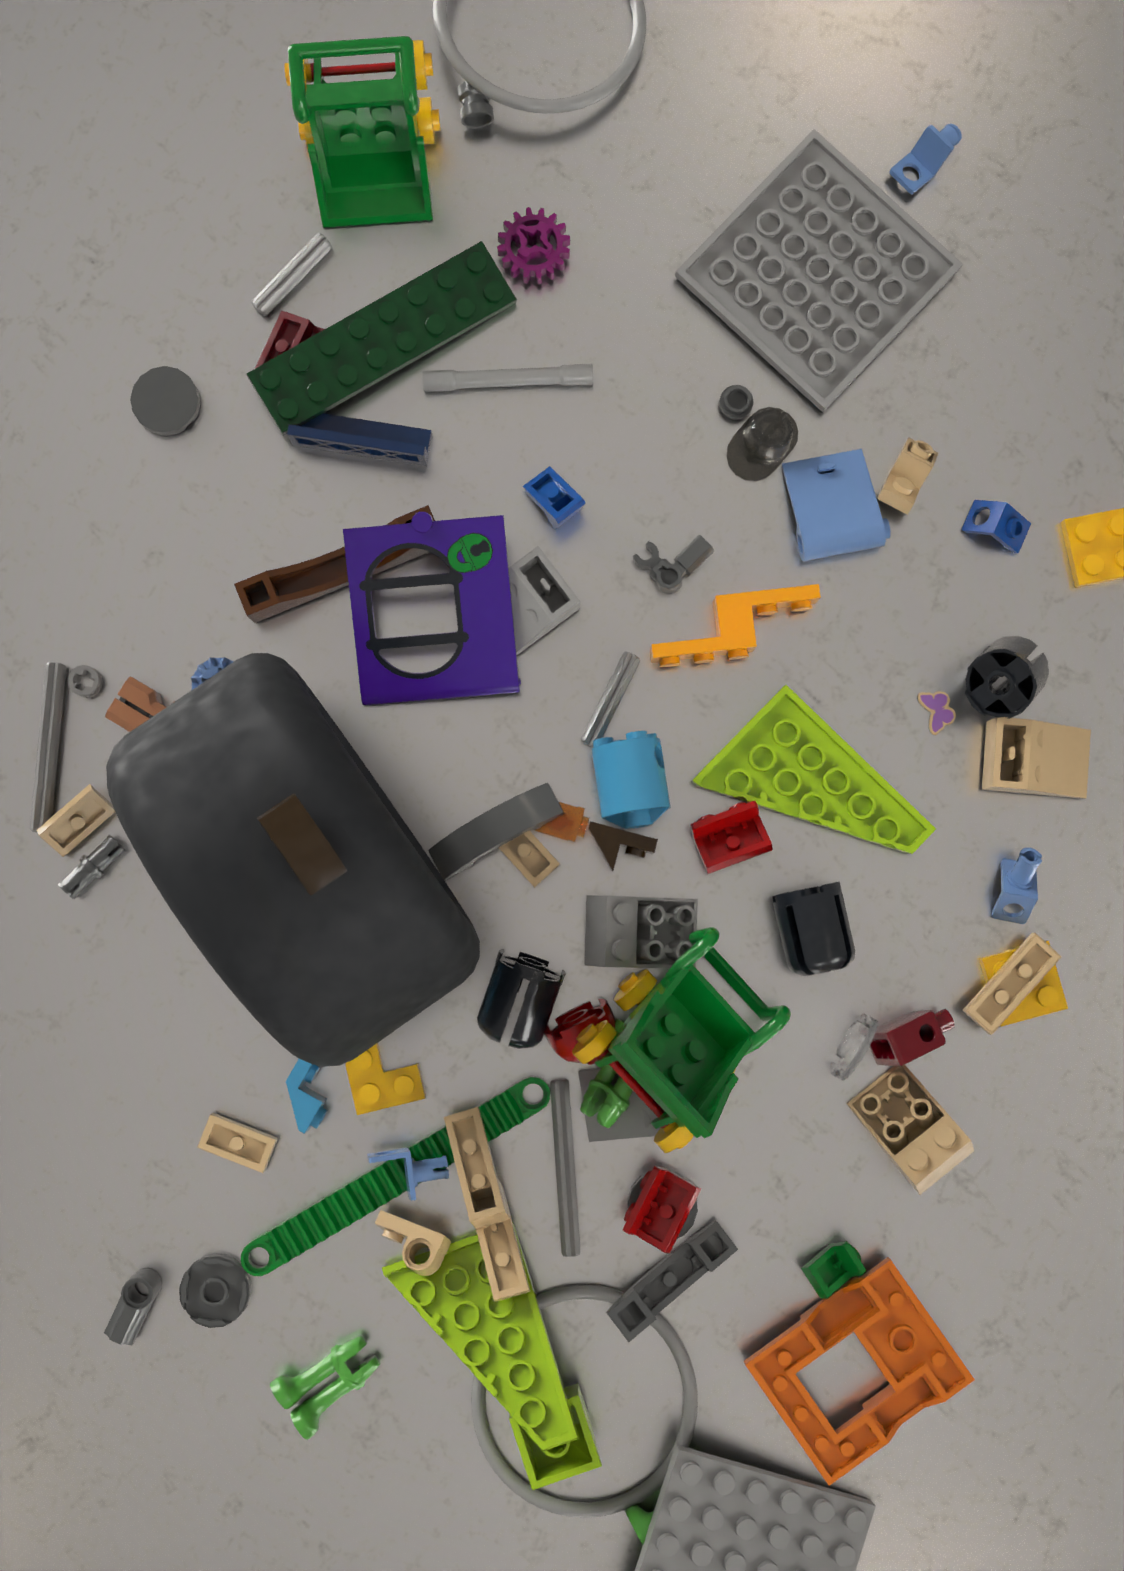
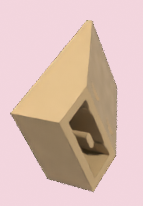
[982,717,1091,799]
[847,1065,974,1195]

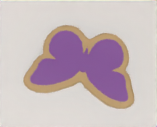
[918,691,956,735]

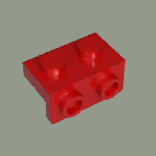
[690,801,773,874]
[623,1166,702,1253]

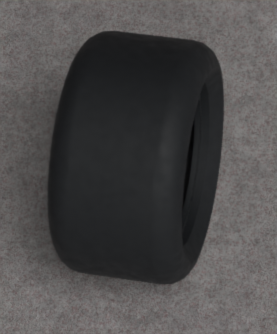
[106,653,480,1067]

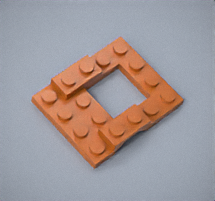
[744,1257,975,1486]

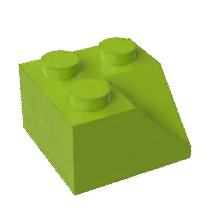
[509,1383,602,1490]

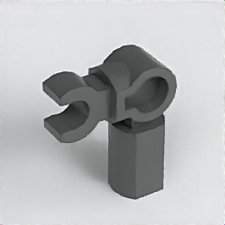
[633,535,715,594]

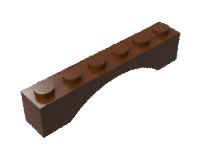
[234,505,435,623]

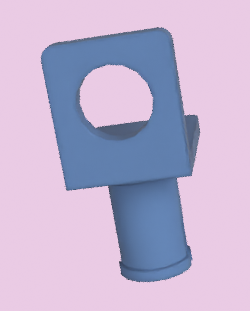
[889,123,962,194]
[992,848,1042,924]
[367,1147,449,1201]

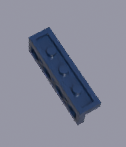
[287,413,432,467]

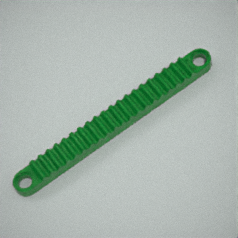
[241,1075,551,1276]

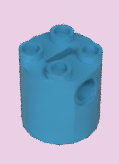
[591,731,671,829]

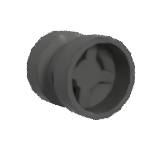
[458,81,494,128]

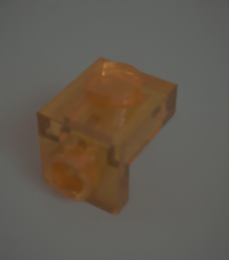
[535,802,589,843]

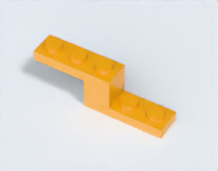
[650,584,821,667]

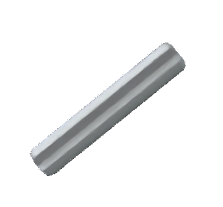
[252,233,331,316]
[581,652,640,748]

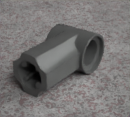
[104,1268,162,1346]

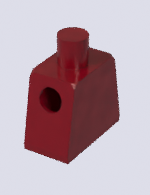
[863,1009,955,1066]

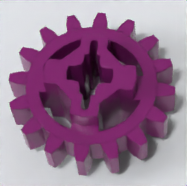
[497,207,570,284]

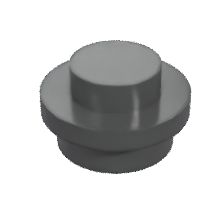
[719,385,754,420]

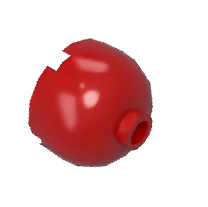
[544,999,615,1065]

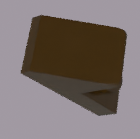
[588,821,658,872]

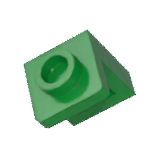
[801,1241,867,1299]

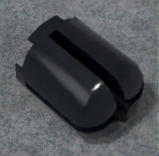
[965,636,1049,719]
[772,882,855,976]
[477,949,566,1049]

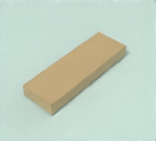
[962,933,1061,1035]

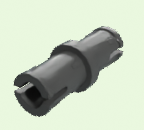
[58,834,125,899]

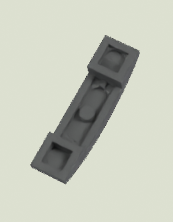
[428,782,565,881]
[606,1221,738,1342]

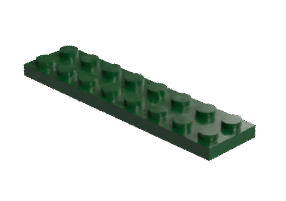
[246,241,517,436]

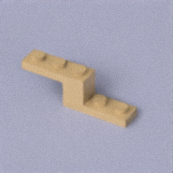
[444,1107,530,1302]

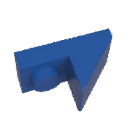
[523,466,586,529]

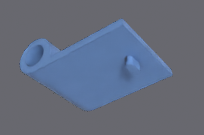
[782,449,891,561]

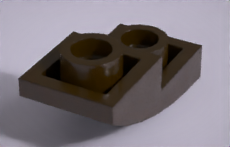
[257,793,347,896]

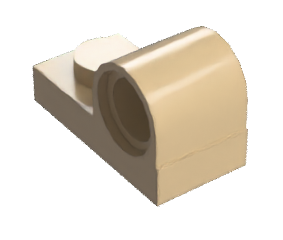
[375,1210,451,1276]

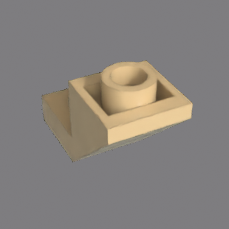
[877,437,938,515]

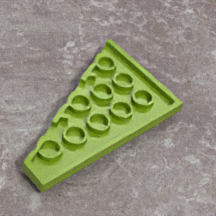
[691,684,936,854]
[382,1222,579,1451]

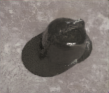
[726,407,799,481]

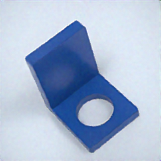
[962,500,1031,553]

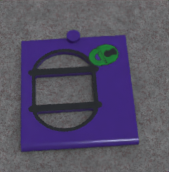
[343,512,521,705]

